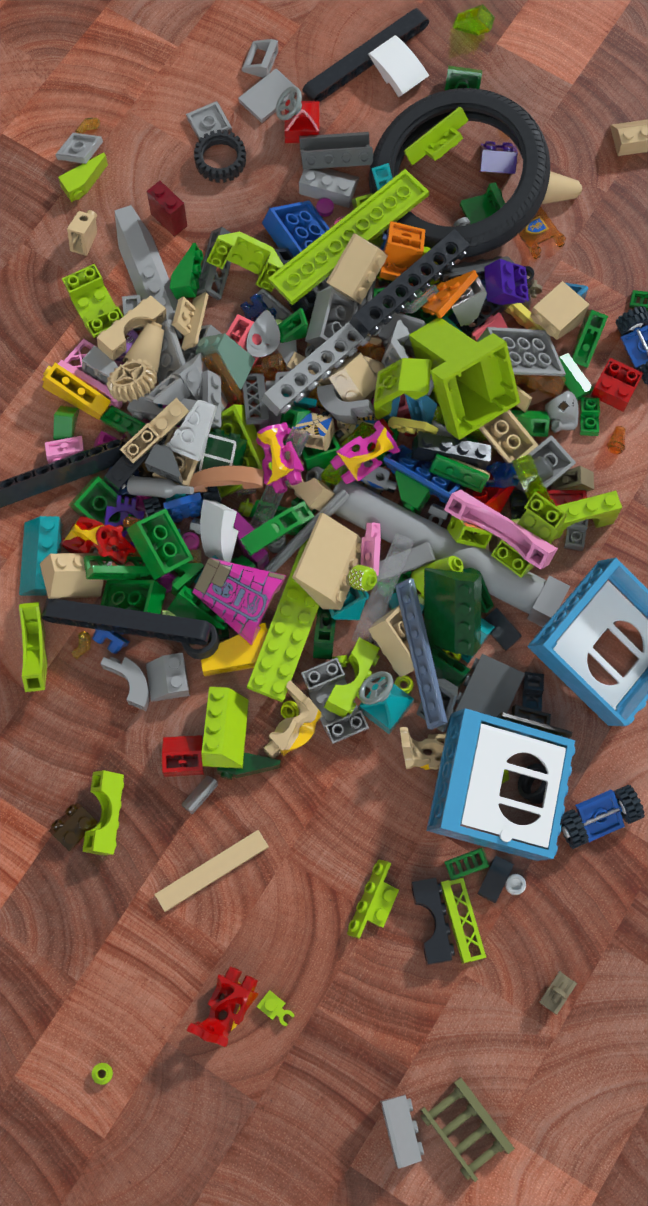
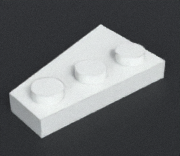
[166,400,218,461]

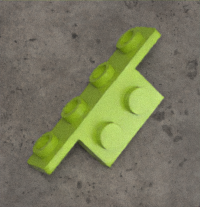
[404,107,468,165]
[347,860,399,939]

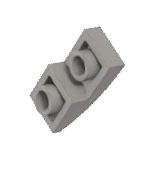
[564,519,588,551]

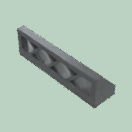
[197,227,231,300]
[242,373,269,430]

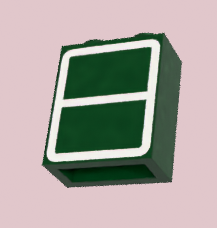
[198,428,247,472]

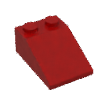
[463,472,517,513]

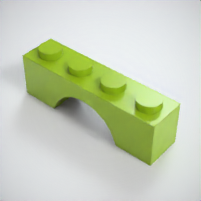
[323,637,380,718]
[82,770,124,855]

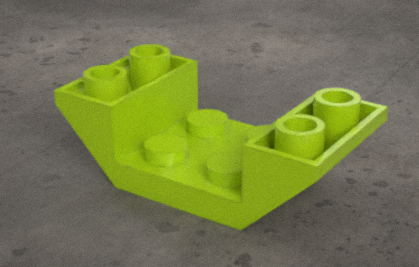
[206,231,284,292]
[62,264,124,338]
[373,358,432,420]
[491,491,567,578]

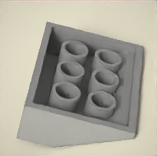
[477,327,566,376]

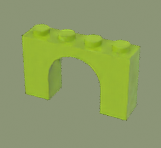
[555,491,622,539]

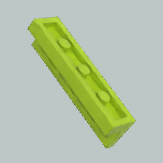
[441,878,486,964]

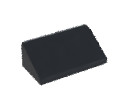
[484,608,522,651]

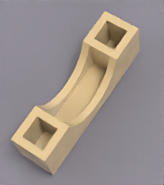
[97,296,166,361]
[285,451,335,511]

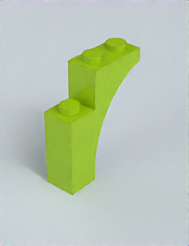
[19,602,48,692]

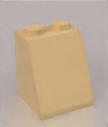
[530,281,590,340]

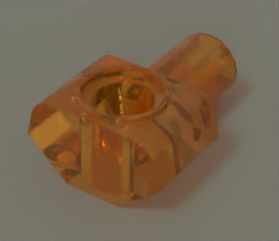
[249,353,287,381]

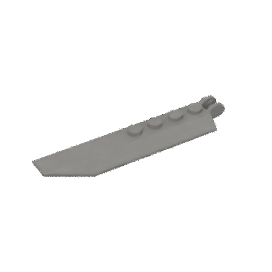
[114,205,182,339]

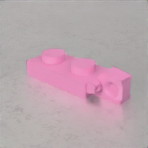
[360,523,381,576]

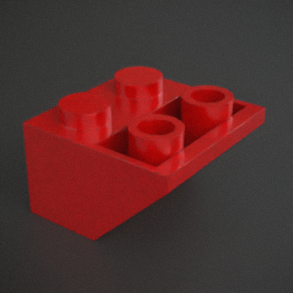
[591,358,643,412]
[162,735,204,777]

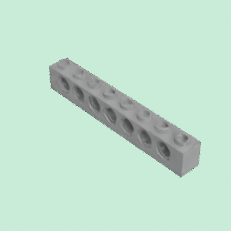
[261,315,383,416]

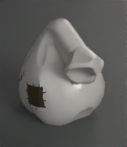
[545,391,579,433]

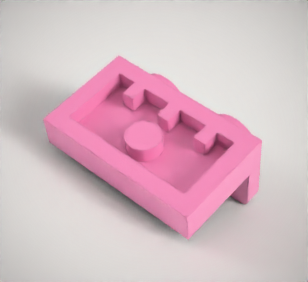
[45,436,84,464]

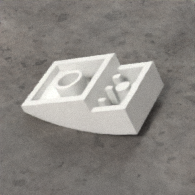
[368,35,429,97]
[200,499,238,562]

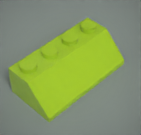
[202,687,249,768]

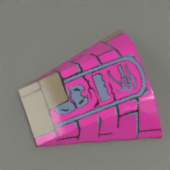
[192,558,287,645]

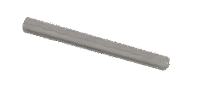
[264,489,350,573]

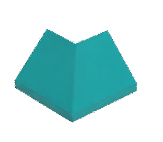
[329,587,371,620]

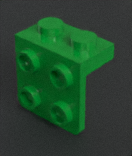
[460,182,505,224]

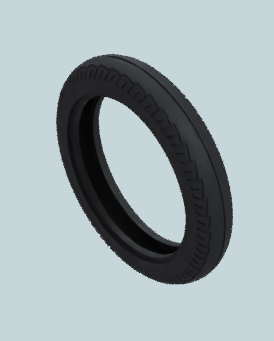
[369,88,550,258]

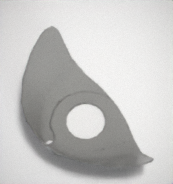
[246,310,280,357]

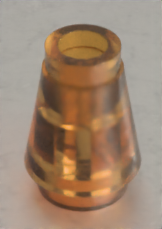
[607,426,626,455]

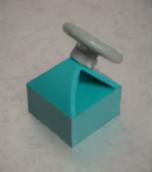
[359,671,414,734]

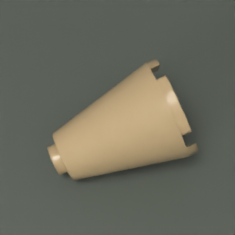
[541,171,582,205]
[123,321,164,373]

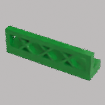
[84,556,158,580]

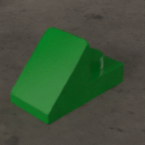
[171,563,205,596]

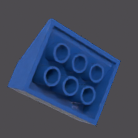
[262,200,330,257]
[383,444,463,504]

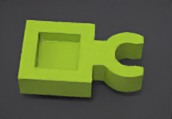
[257,990,295,1027]

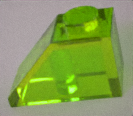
[453,4,495,36]

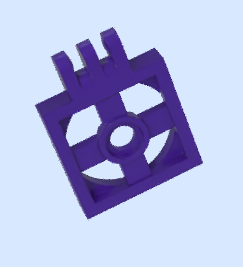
[104,495,144,549]

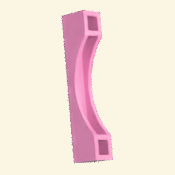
[444,490,558,569]

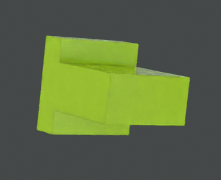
[409,318,520,440]

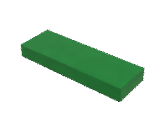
[100,405,146,438]
[429,454,489,493]

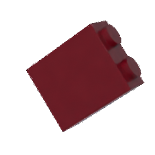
[147,180,187,237]

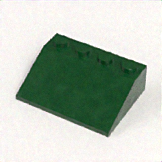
[424,568,482,656]

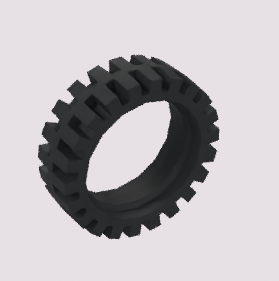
[194,130,246,183]

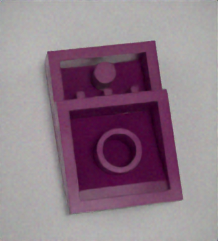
[233,509,269,570]

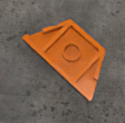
[420,270,478,319]

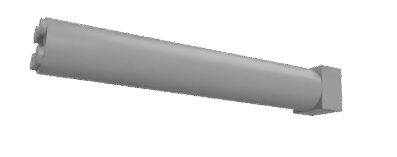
[329,476,570,627]

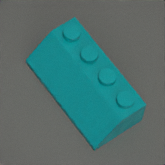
[19,516,63,596]

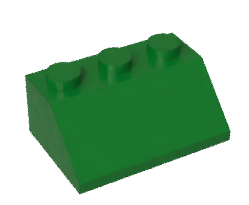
[126,508,194,580]

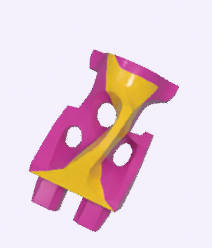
[330,420,400,485]
[256,422,304,494]

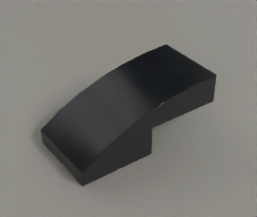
[509,490,529,520]
[522,672,544,711]
[477,856,514,903]

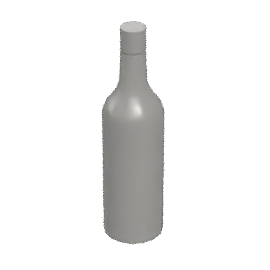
[127,476,194,498]

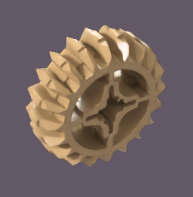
[106,359,157,403]

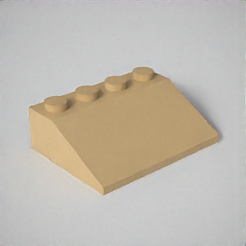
[292,513,362,610]

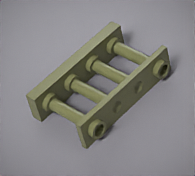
[420,1077,515,1182]

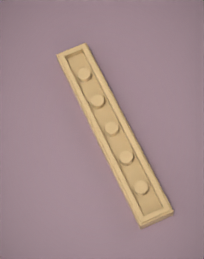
[154,830,269,912]

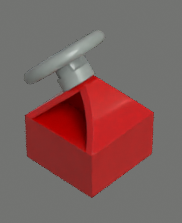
[276,86,320,143]

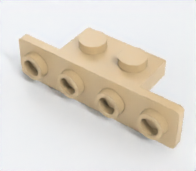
[172,292,209,351]

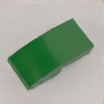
[580,397,600,436]

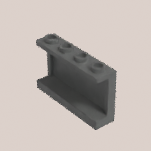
[299,132,373,170]
[451,654,525,717]

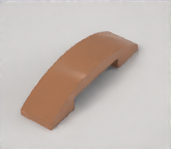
[189,466,264,493]

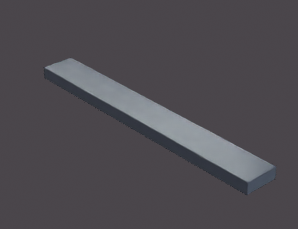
[395,578,448,730]

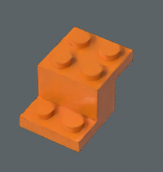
[379,221,425,286]

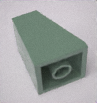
[195,333,255,392]

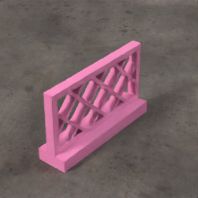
[58,339,125,409]

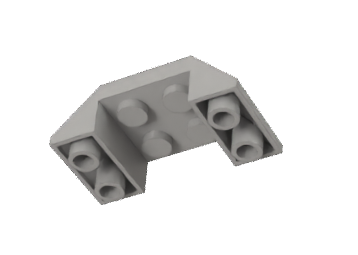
[381,320,434,397]
[301,658,369,744]

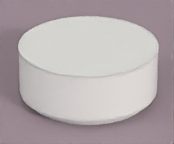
[505,874,526,895]

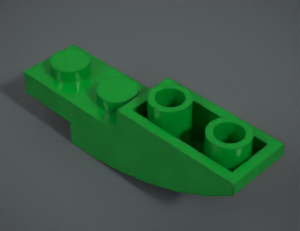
[240,501,315,556]

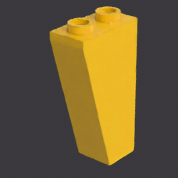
[42,362,111,420]
[201,623,269,676]

